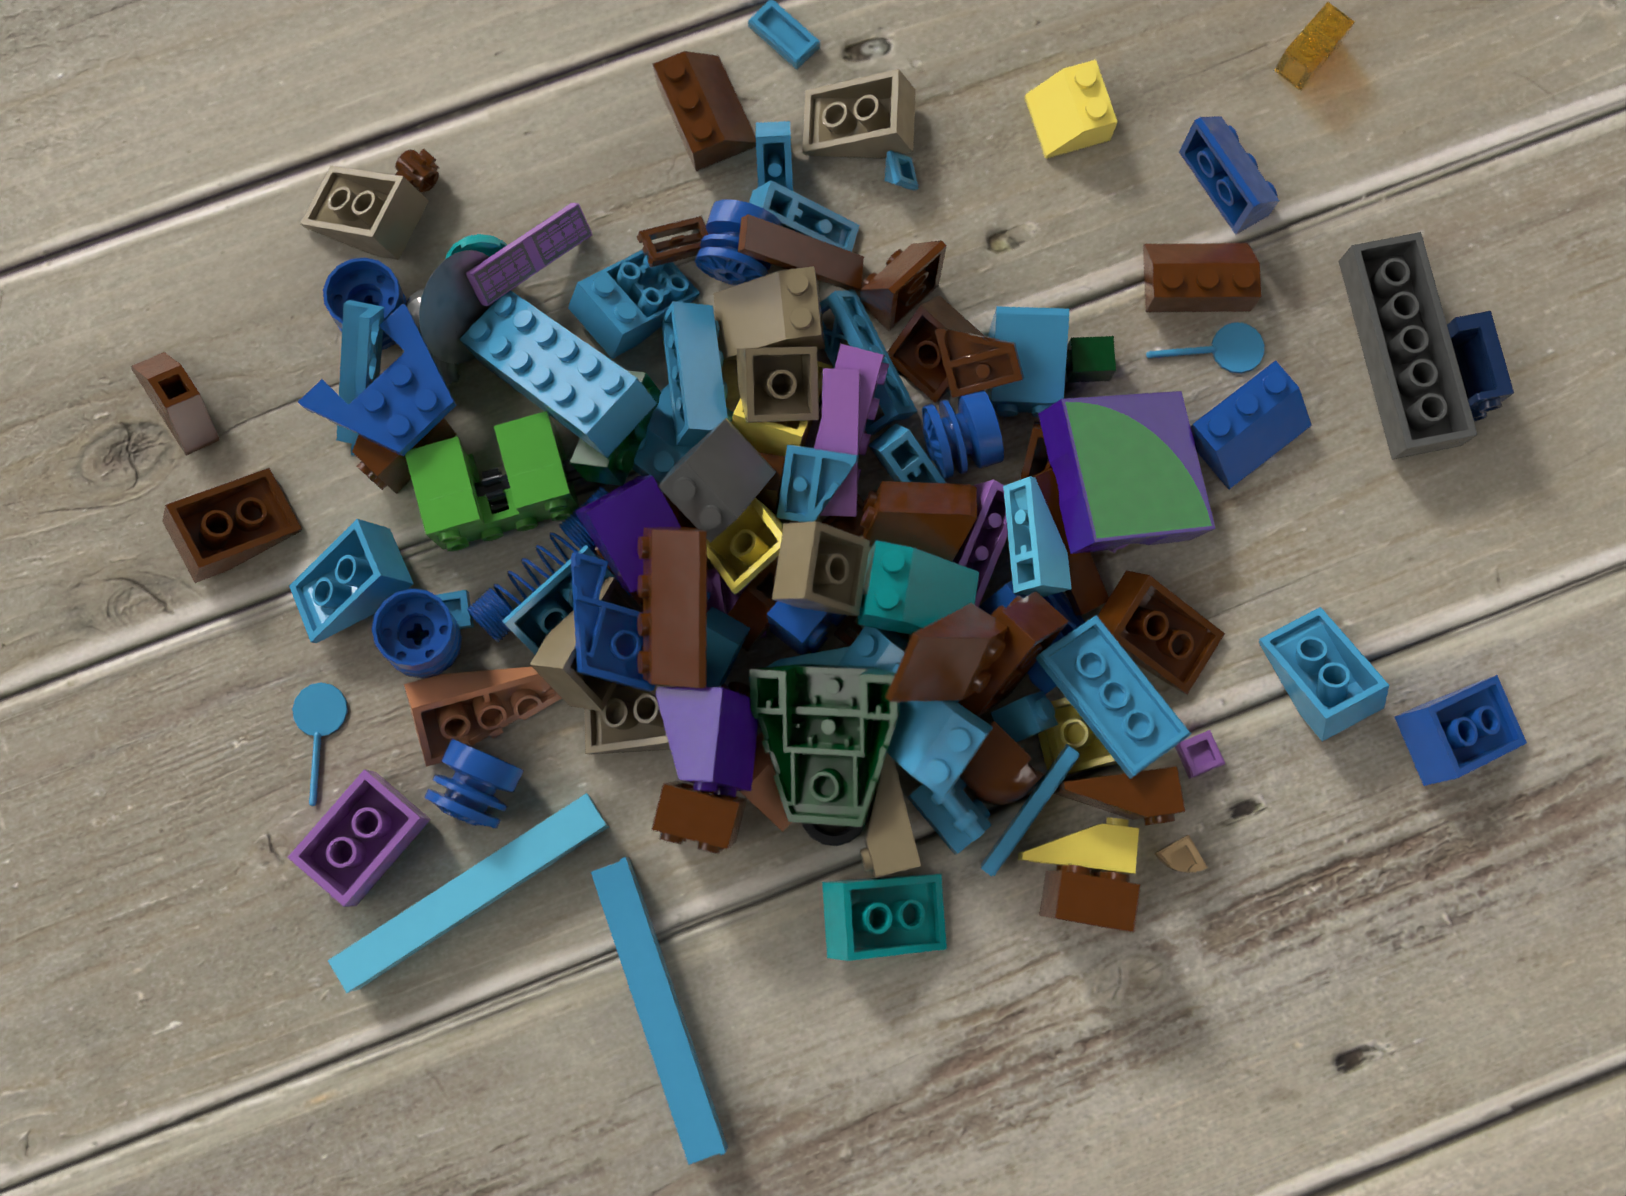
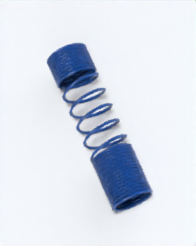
[467,487,608,642]

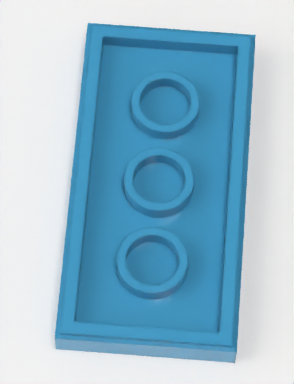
[1036,615,1191,779]

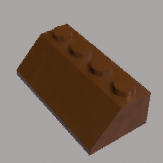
[637,527,707,688]

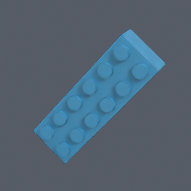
[459,290,657,458]

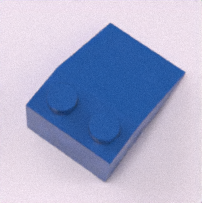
[1394,675,1527,786]

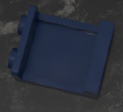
[1447,311,1514,422]

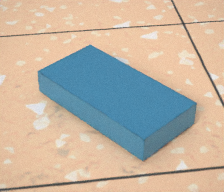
[748,0,820,70]

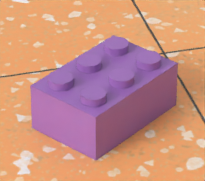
[288,769,431,907]

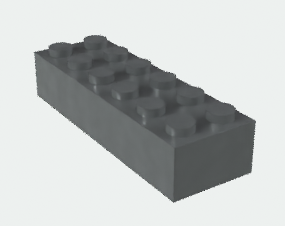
[1338,232,1478,460]

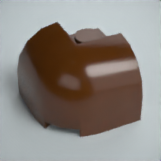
[960,721,1044,806]

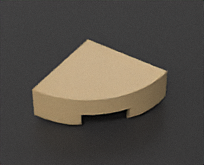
[1154,835,1208,873]

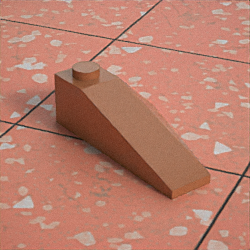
[404,667,562,767]

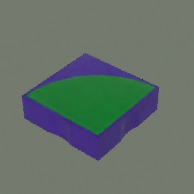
[1038,391,1216,554]

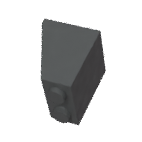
[658,418,776,542]

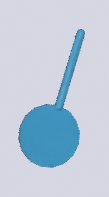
[1146,322,1264,373]
[292,682,348,806]

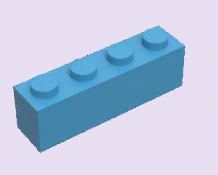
[661,301,732,447]

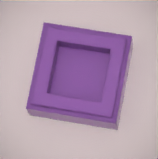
[1175,730,1225,779]

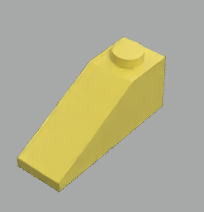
[1018,817,1139,874]

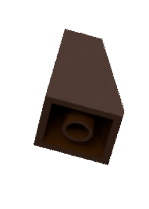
[352,418,457,494]
[860,481,977,562]

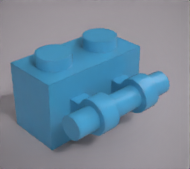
[907,777,992,855]

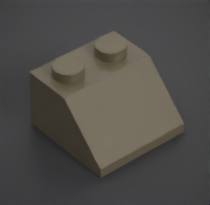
[737,347,819,423]
[772,521,870,616]

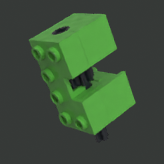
[405,411,583,551]

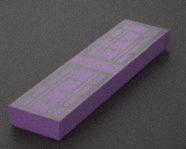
[465,203,593,306]

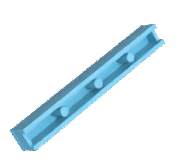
[327,793,609,993]

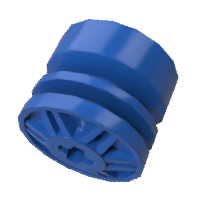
[695,199,783,286]
[323,257,407,350]
[922,390,1004,479]
[372,588,462,679]
[424,739,524,829]

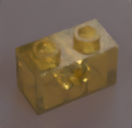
[1274,2,1355,91]

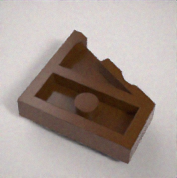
[934,327,1024,398]

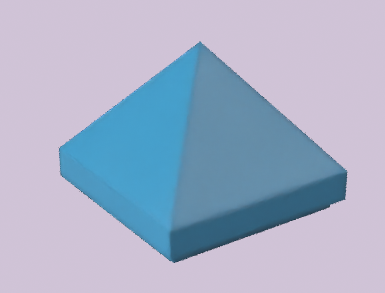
[885,150,918,191]

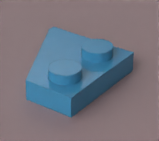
[777,445,859,522]

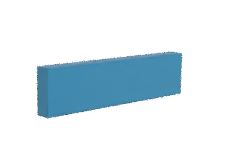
[981,744,1080,876]

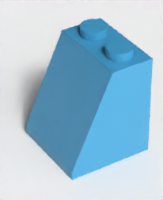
[988,306,1069,418]

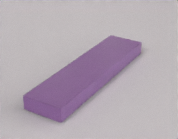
[820,368,860,517]

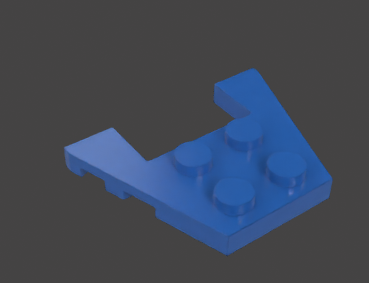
[298,304,457,456]
[571,552,711,691]

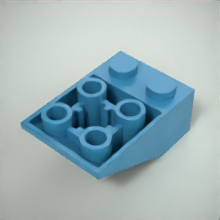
[568,250,700,359]

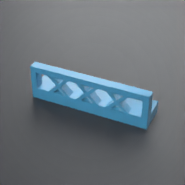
[820,290,918,435]
[336,300,384,456]

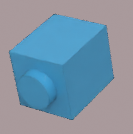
[991,691,1058,743]

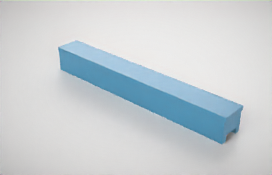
[591,857,728,1165]

